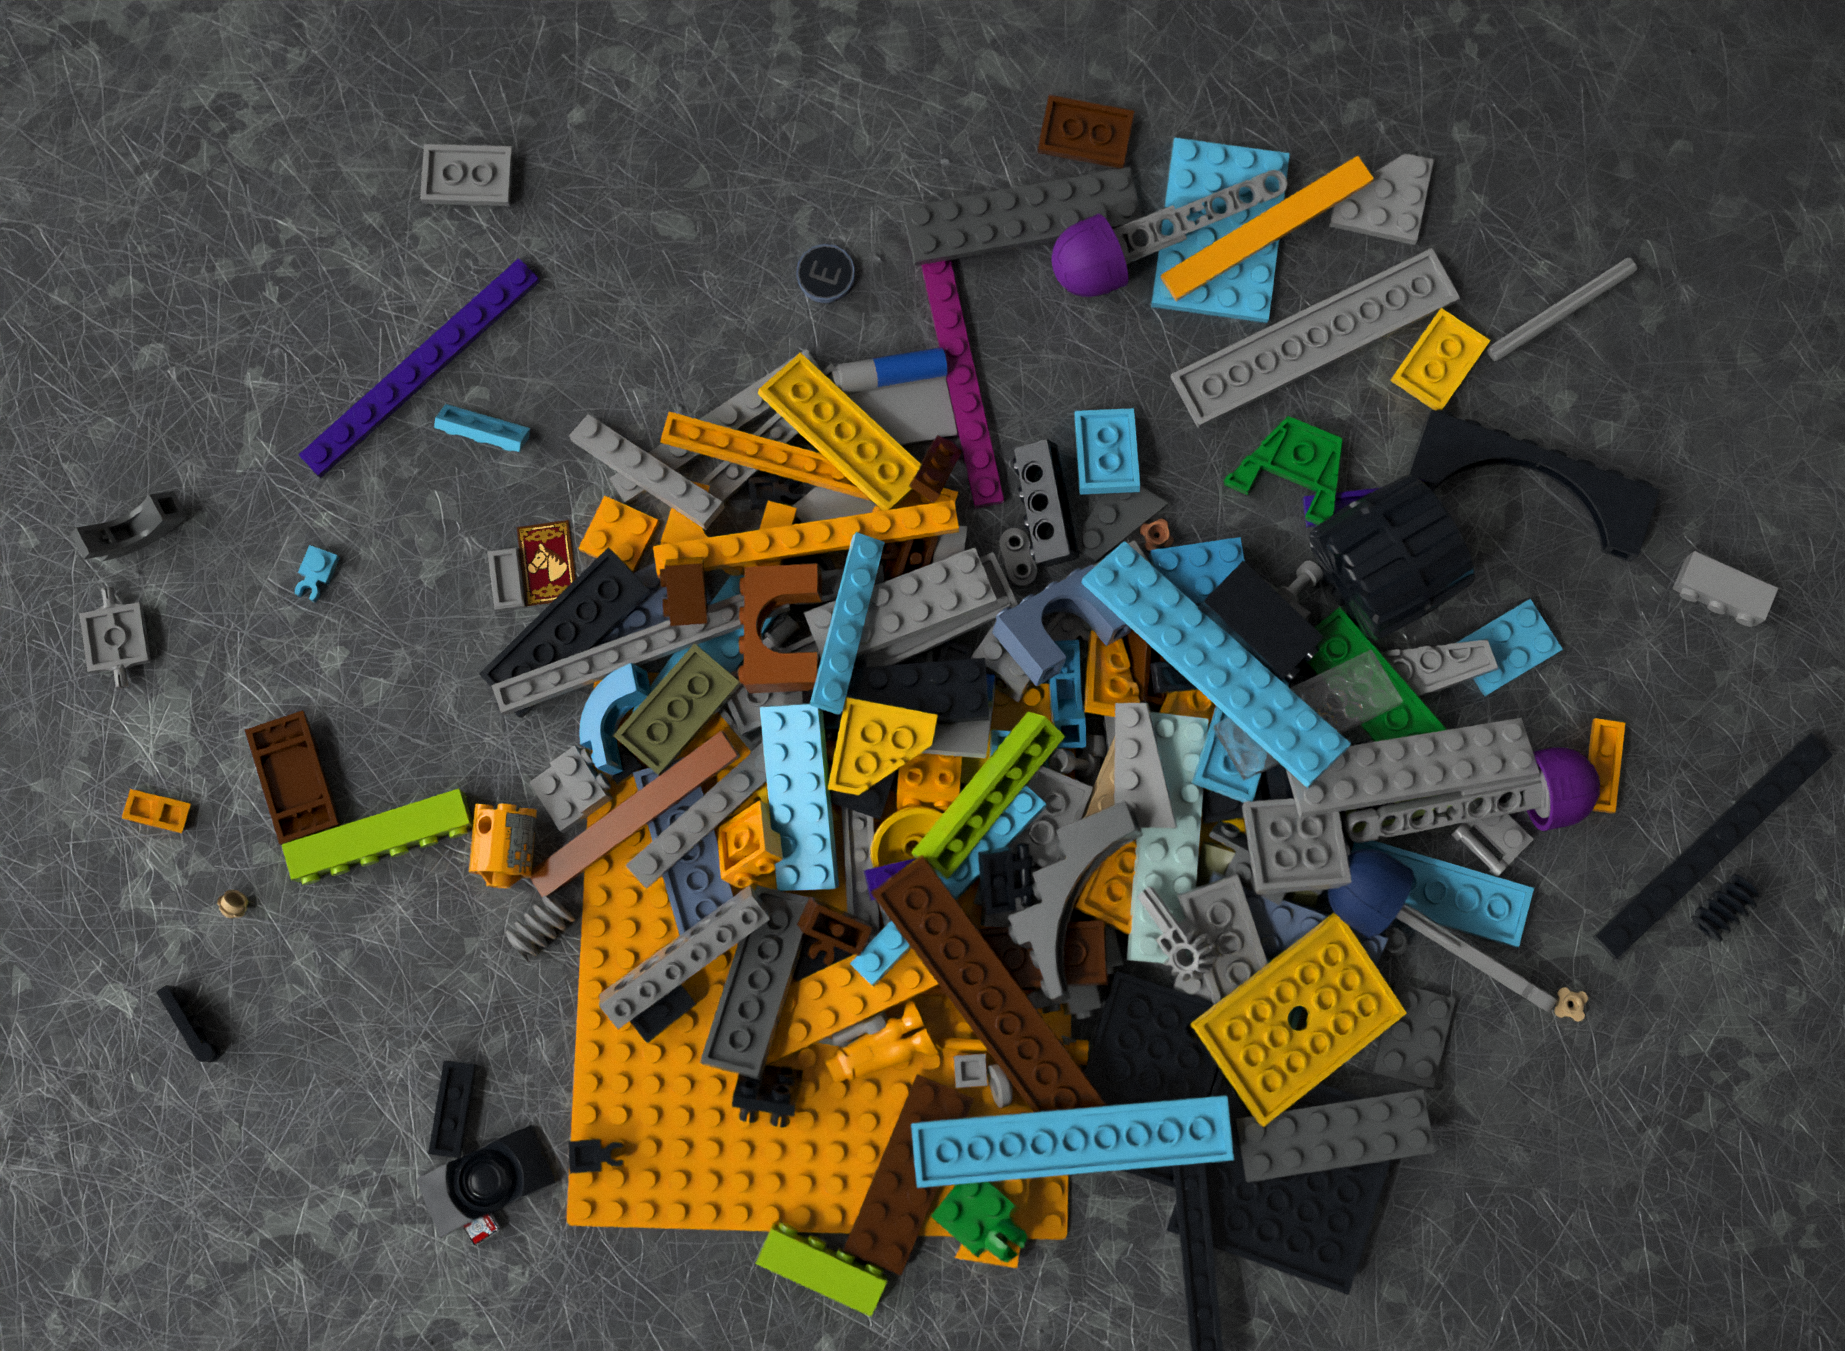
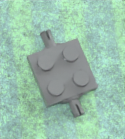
[79,587,151,689]

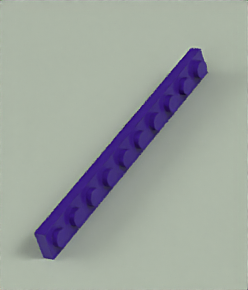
[298,258,540,478]

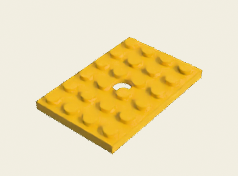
[1191,912,1407,1127]

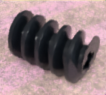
[1691,874,1759,942]

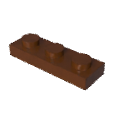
[909,435,962,503]

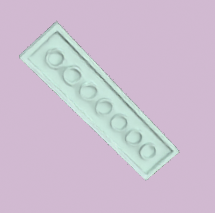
[1127,712,1209,964]

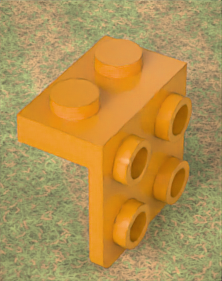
[897,753,962,813]

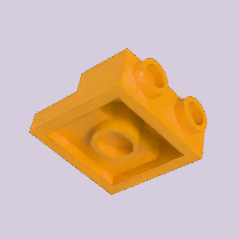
[716,800,783,888]

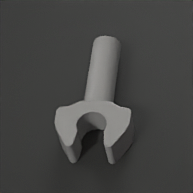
[832,1011,888,1046]

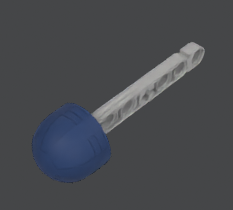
[1328,849,1558,1013]

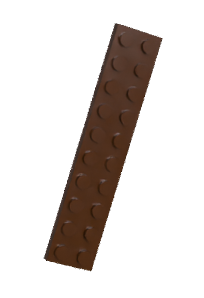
[871,854,1107,1112]

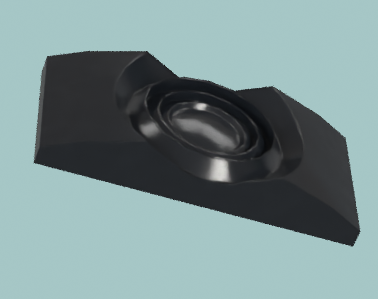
[416,1125,557,1238]

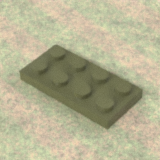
[613,643,742,776]

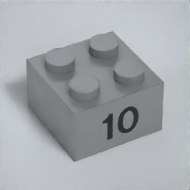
[971,621,1032,703]

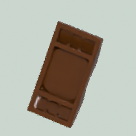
[245,710,340,845]

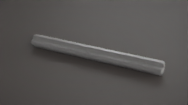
[1487,258,1637,361]

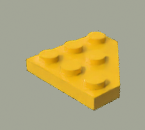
[828,697,938,795]

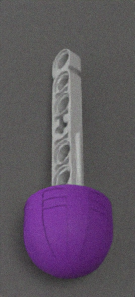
[1052,170,1287,297]
[1343,747,1600,843]

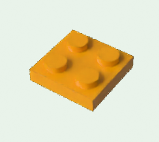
[578,495,659,573]

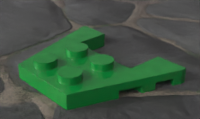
[1223,416,1343,525]

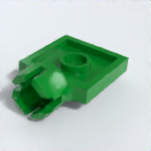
[931,1182,1028,1262]

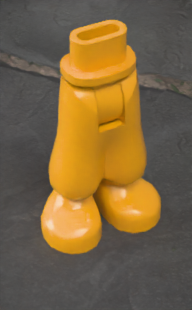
[825,1000,939,1084]

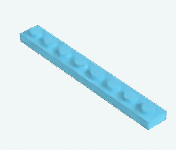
[850,785,1047,987]

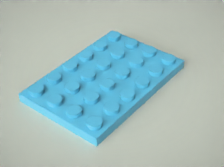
[1151,138,1290,323]

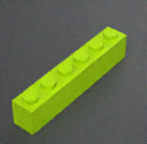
[911,711,1065,880]
[282,789,473,885]

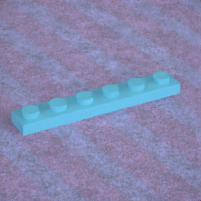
[810,532,884,715]

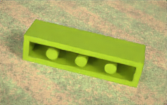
[756,1222,887,1317]

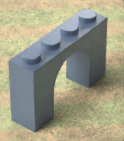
[992,564,1131,687]

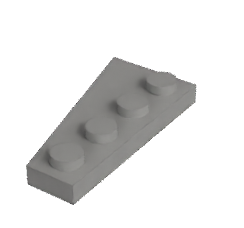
[1379,639,1498,698]
[1114,703,1178,828]

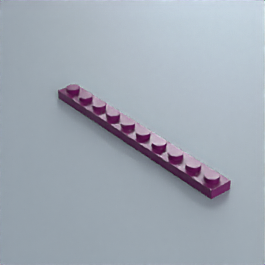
[921,260,1004,509]

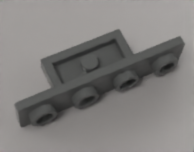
[1209,821,1324,905]

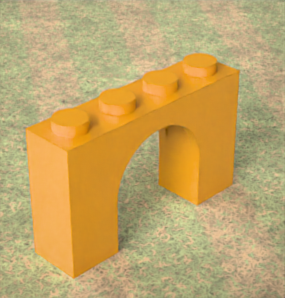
[661,481,797,576]

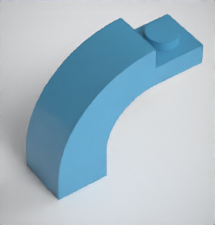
[1049,640,1086,749]
[579,663,651,775]

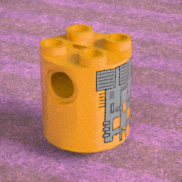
[469,804,537,888]

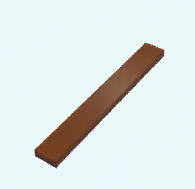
[530,731,741,898]

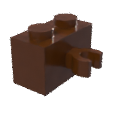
[880,536,938,581]
[660,557,709,626]
[797,896,873,966]

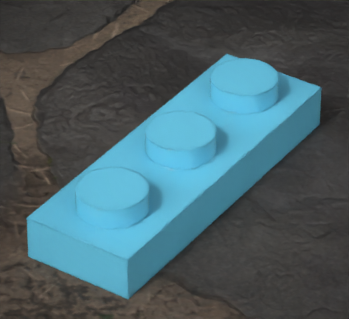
[434,404,530,452]

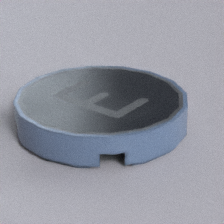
[796,244,855,303]

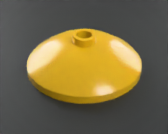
[870,806,943,868]

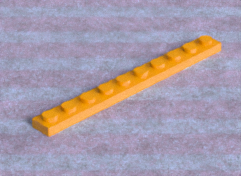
[660,411,958,508]
[653,500,959,579]

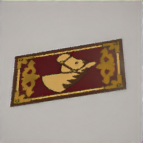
[516,520,576,607]

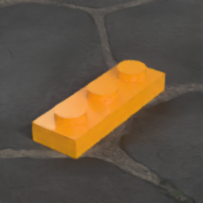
[1588,718,1626,814]

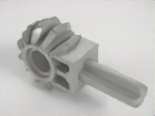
[1138,887,1217,981]

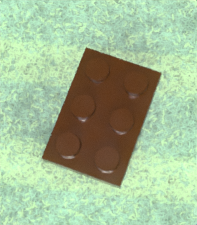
[1037,95,1134,169]

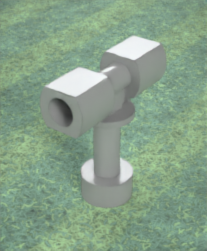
[1262,560,1323,621]
[1048,735,1106,787]

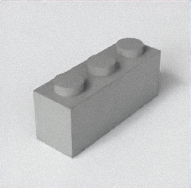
[1672,551,1778,627]

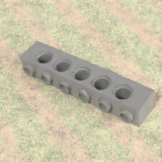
[599,885,770,1029]

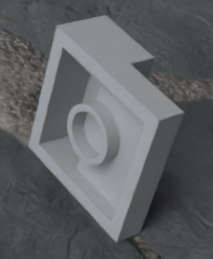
[529,745,613,833]

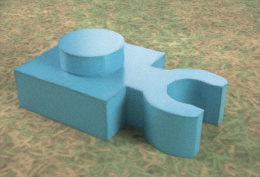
[295,545,340,602]

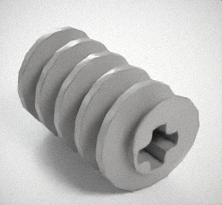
[505,896,575,962]

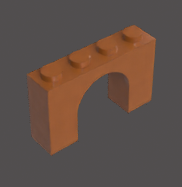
[739,564,822,693]

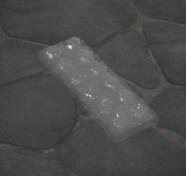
[1213,650,1403,781]

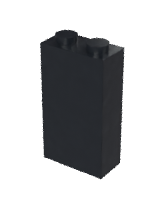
[1198,561,1323,682]

